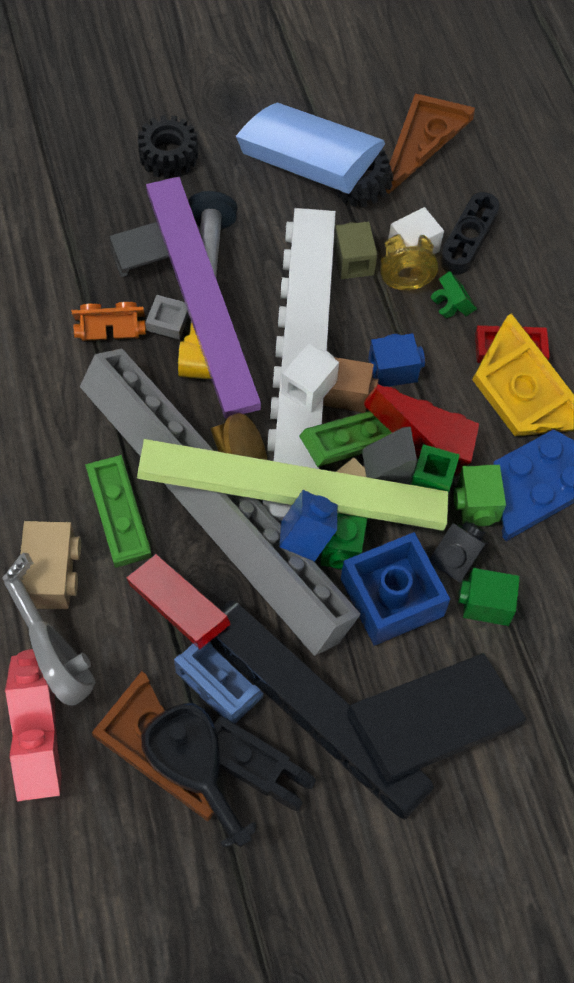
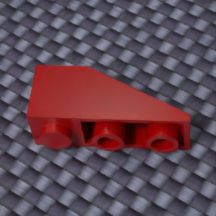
[364,384,479,476]

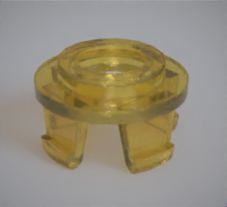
[380,234,438,290]

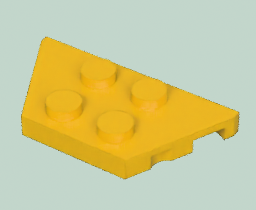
[472,313,574,437]

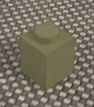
[333,222,377,279]

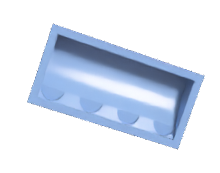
[236,102,385,194]

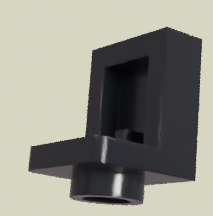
[429,521,490,583]

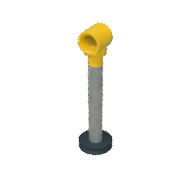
[178,191,238,379]

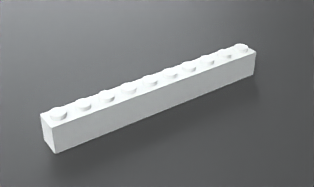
[263,208,336,525]

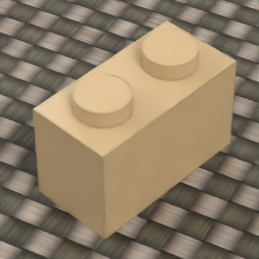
[20,521,81,609]

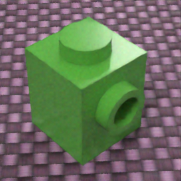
[454,465,506,526]

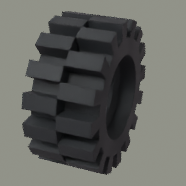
[137,115,198,179]
[335,148,393,207]

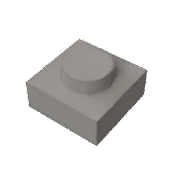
[145,295,189,340]

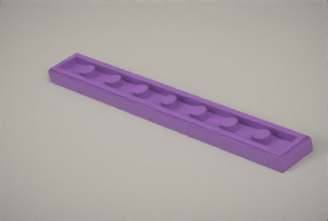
[146,177,261,419]

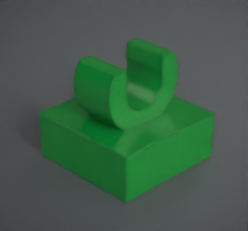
[431,271,477,319]

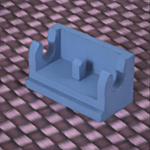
[174,642,263,724]

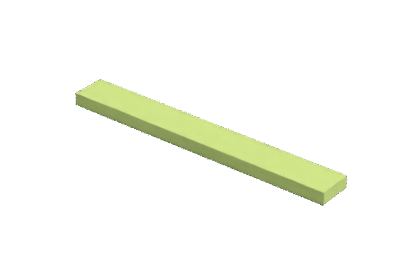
[137,439,448,531]

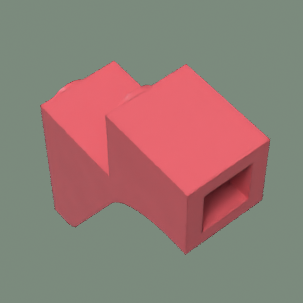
[5,649,62,802]

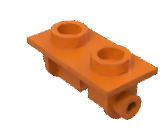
[71,302,146,341]

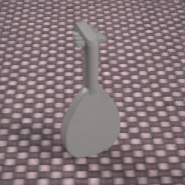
[2,552,96,706]

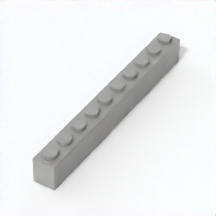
[80,348,361,656]

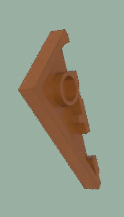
[386,93,475,194]
[92,671,214,821]

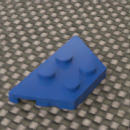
[493,429,574,541]

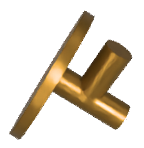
[210,413,267,460]

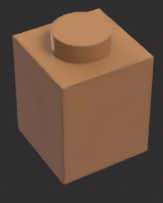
[323,357,379,413]

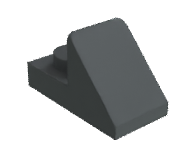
[362,427,417,485]

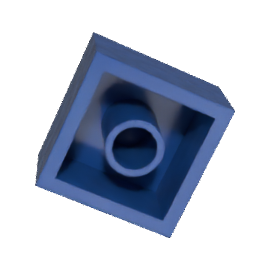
[341,532,450,646]

